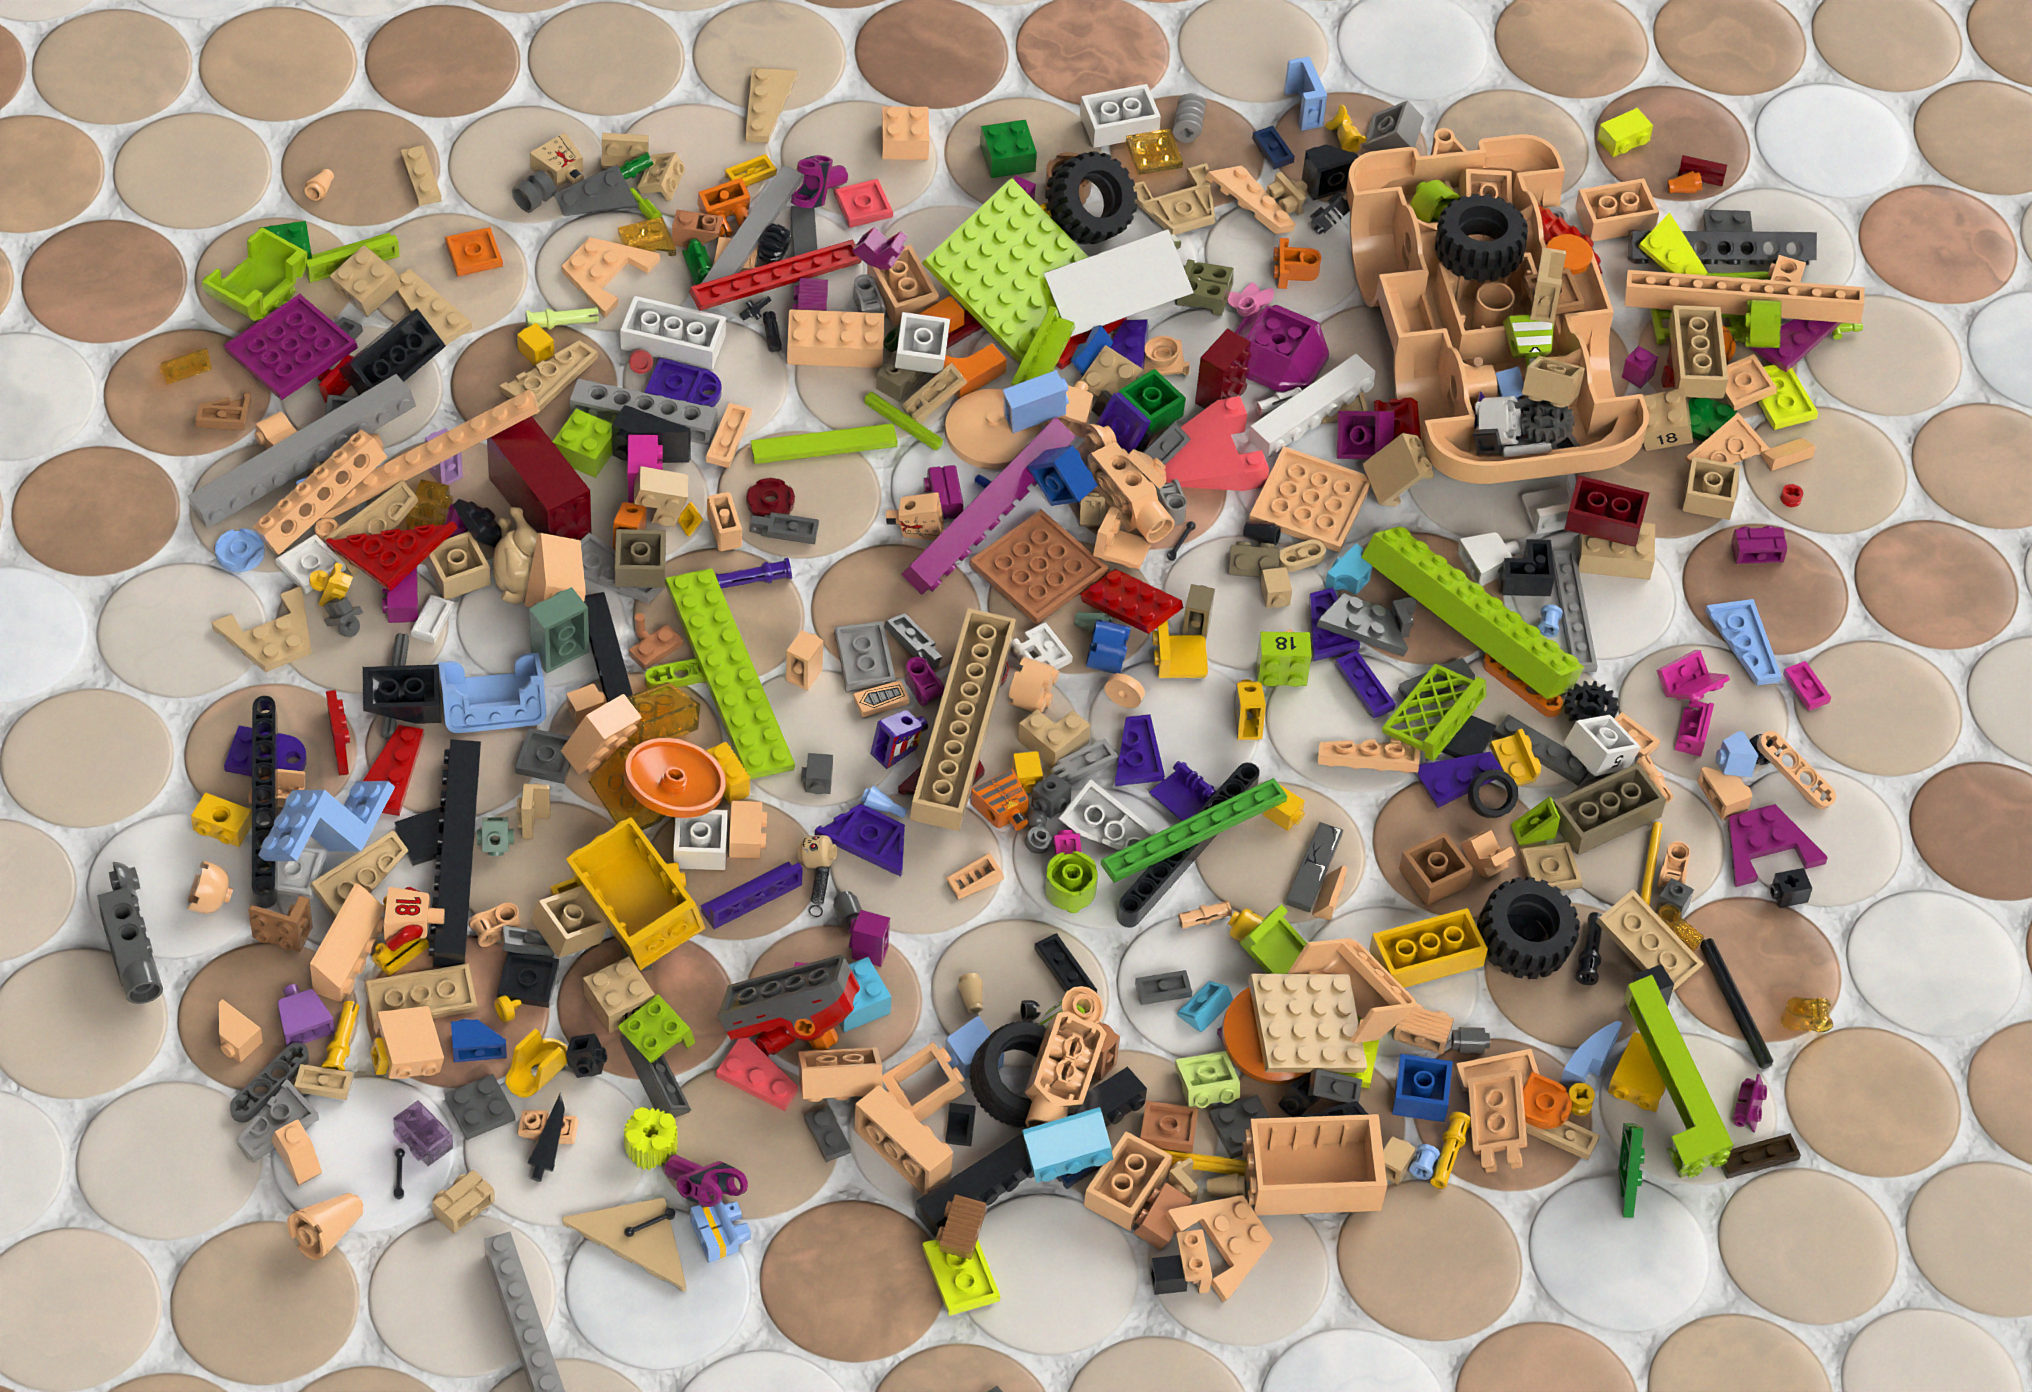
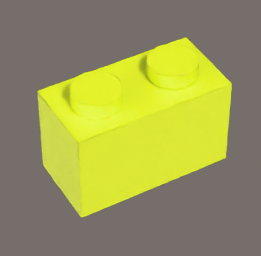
[1597,108,1653,157]

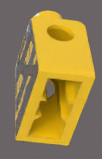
[1234,679,1266,740]

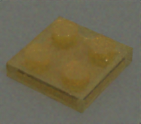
[1126,128,1183,175]

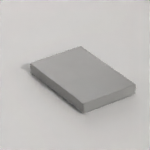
[834,621,896,691]

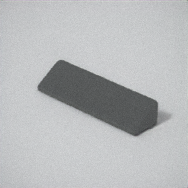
[621,1035,691,1118]

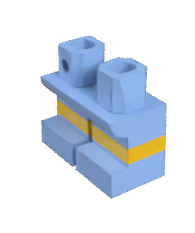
[690,1201,751,1263]

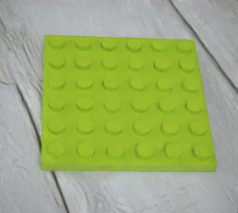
[922,178,1089,364]

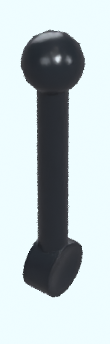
[1167,521,1196,561]
[393,1148,405,1199]
[624,1208,676,1237]

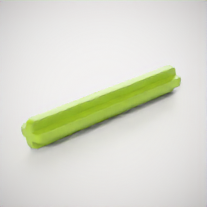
[864,392,943,451]

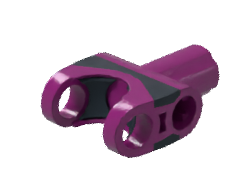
[790,155,848,208]
[665,1155,748,1207]

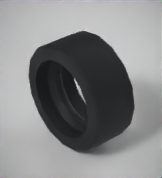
[1468,769,1518,818]

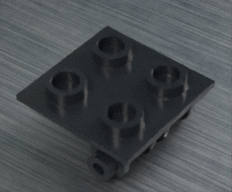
[1308,191,1350,235]

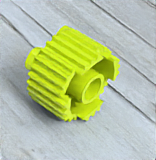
[624,1107,678,1171]

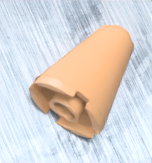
[287,1193,363,1261]

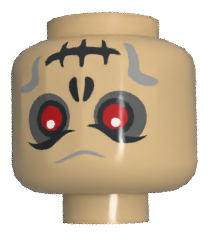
[798,835,837,869]

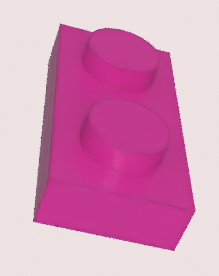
[1783,661,1831,711]

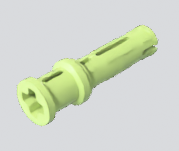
[525,307,599,330]

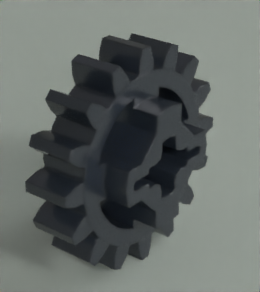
[1564,681,1619,721]

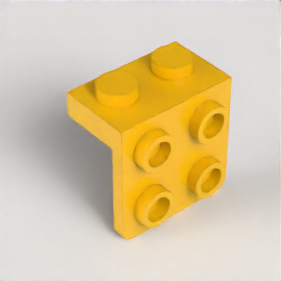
[1152,620,1208,678]

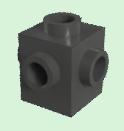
[1031,773,1072,819]

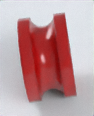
[1780,484,1804,507]

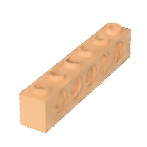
[253,429,387,555]

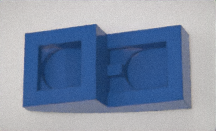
[1071,325,1113,376]

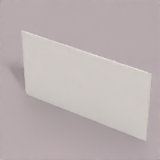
[1044,229,1194,337]

